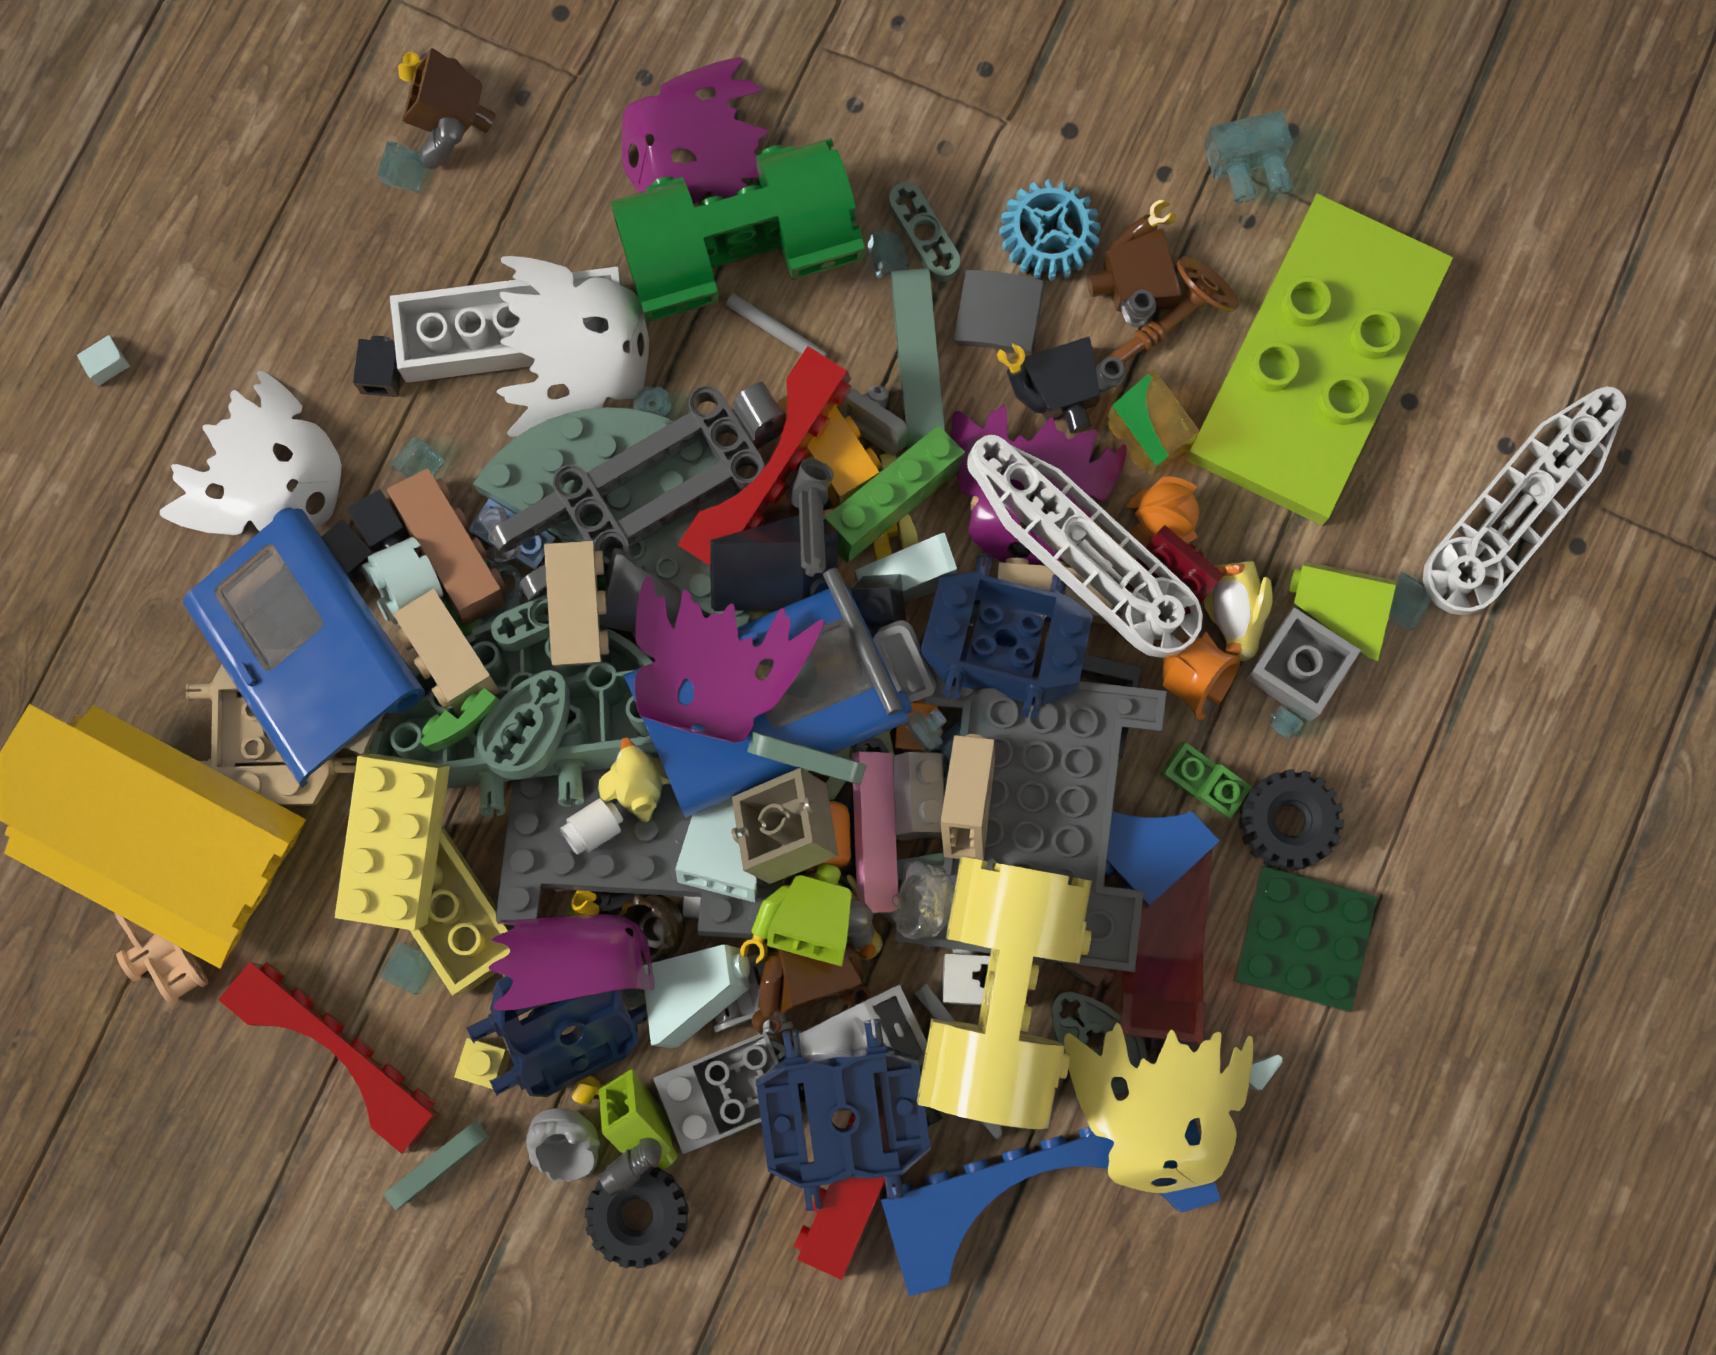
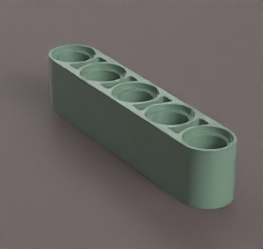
[891,268,945,449]

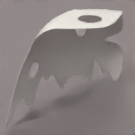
[497,256,649,437]
[160,371,342,535]

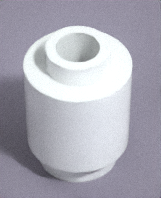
[560,798,623,855]

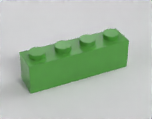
[824,425,965,563]

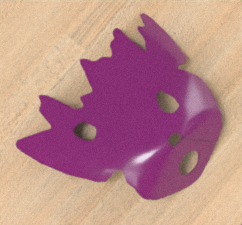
[622,57,769,205]
[951,404,1127,565]
[635,576,824,743]

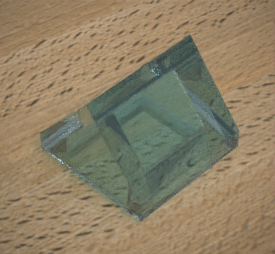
[867,230,910,278]
[390,436,444,479]

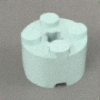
[362,537,446,627]

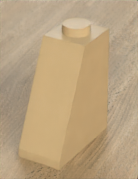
[941,734,995,861]

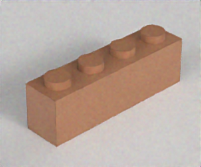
[387,468,506,626]

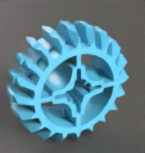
[999,179,1101,281]

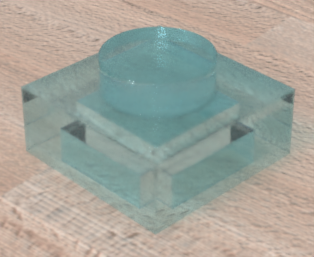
[380,942,433,995]

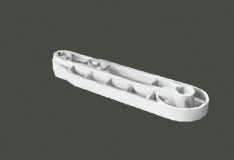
[1423,386,1626,616]
[967,435,1203,658]

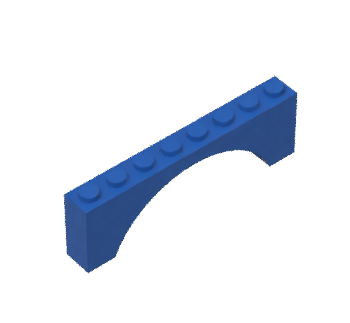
[960,638,1219,909]
[880,1118,1221,1297]

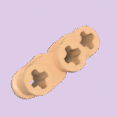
[114,912,208,1006]

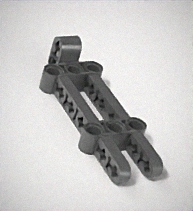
[489,382,785,601]

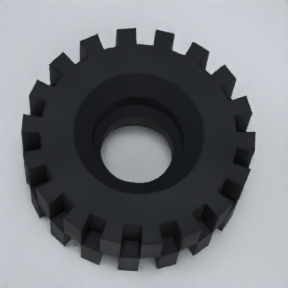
[1239,769,1344,871]
[584,1166,689,1269]

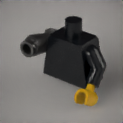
[997,336,1126,434]

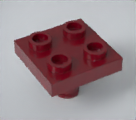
[1123,525,1225,628]

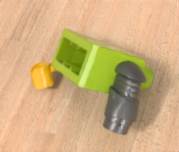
[740,864,874,967]
[572,1069,678,1196]

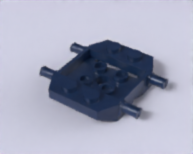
[920,554,1093,719]
[466,976,648,1097]
[756,1019,930,1211]

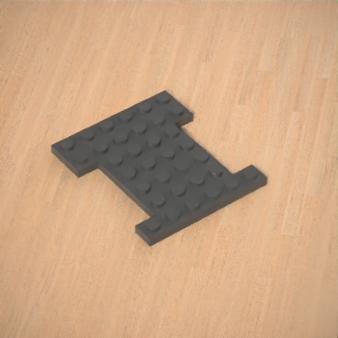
[895,664,1167,972]
[496,711,795,940]

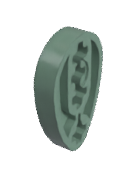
[477,670,570,779]
[1050,992,1147,1094]

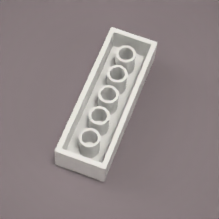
[390,266,630,383]

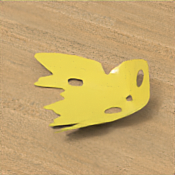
[1064,1023,1253,1193]

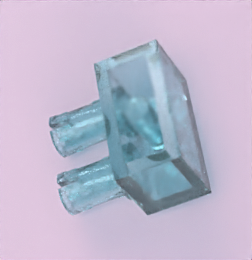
[1204,110,1294,204]

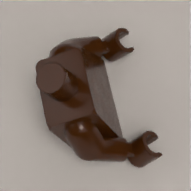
[752,943,870,1035]

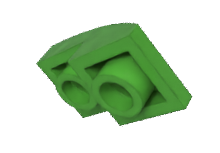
[420,688,500,752]
[1160,742,1252,819]

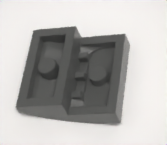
[953,270,1045,354]

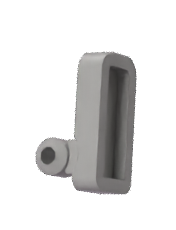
[840,385,908,455]
[873,621,937,703]

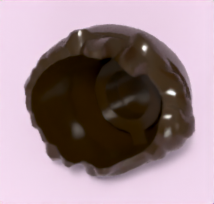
[618,894,685,963]

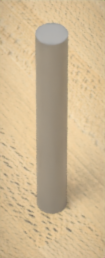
[726,293,828,357]

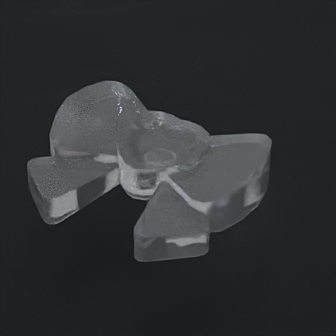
[472,507,521,565]

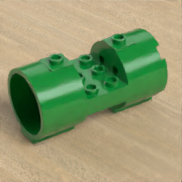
[610,138,865,323]

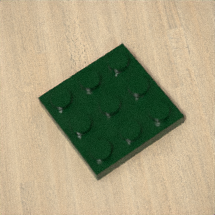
[1233,866,1378,1012]

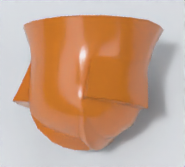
[1126,476,1200,548]
[1162,632,1241,720]

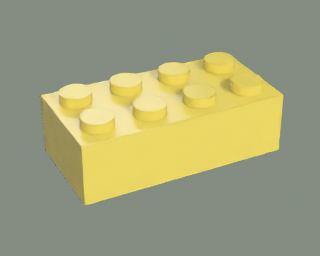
[335,754,450,931]
[410,825,512,997]

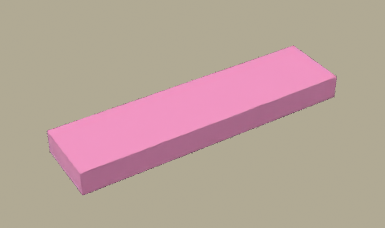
[852,752,899,913]

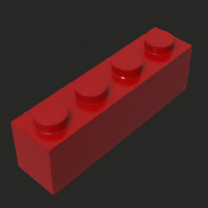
[793,1112,889,1280]

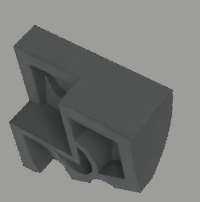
[599,548,680,632]

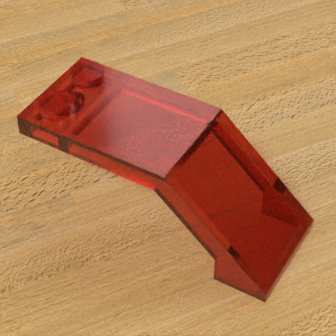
[1120,850,1212,1043]

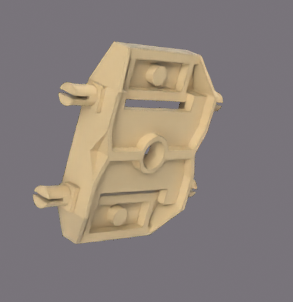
[186,649,358,806]

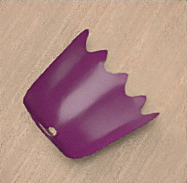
[489,914,655,1011]

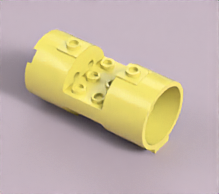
[917,857,1092,1129]

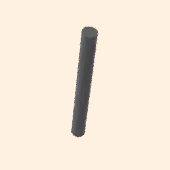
[823,568,903,716]

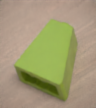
[1289,561,1397,661]

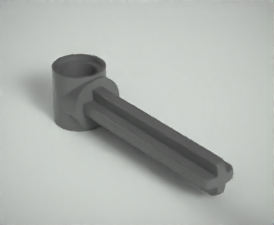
[786,458,834,577]

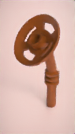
[1103,256,1239,363]

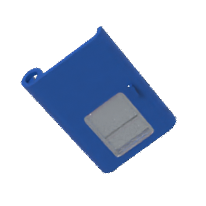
[183,508,425,788]
[624,582,913,818]

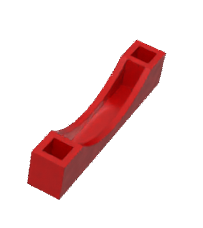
[678,346,852,566]
[218,962,440,1154]

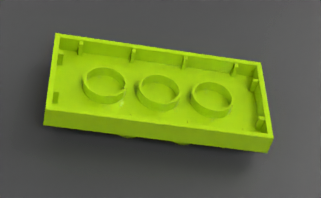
[1185,193,1453,526]

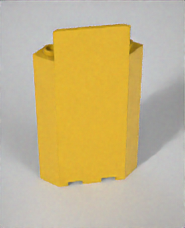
[0,703,306,968]

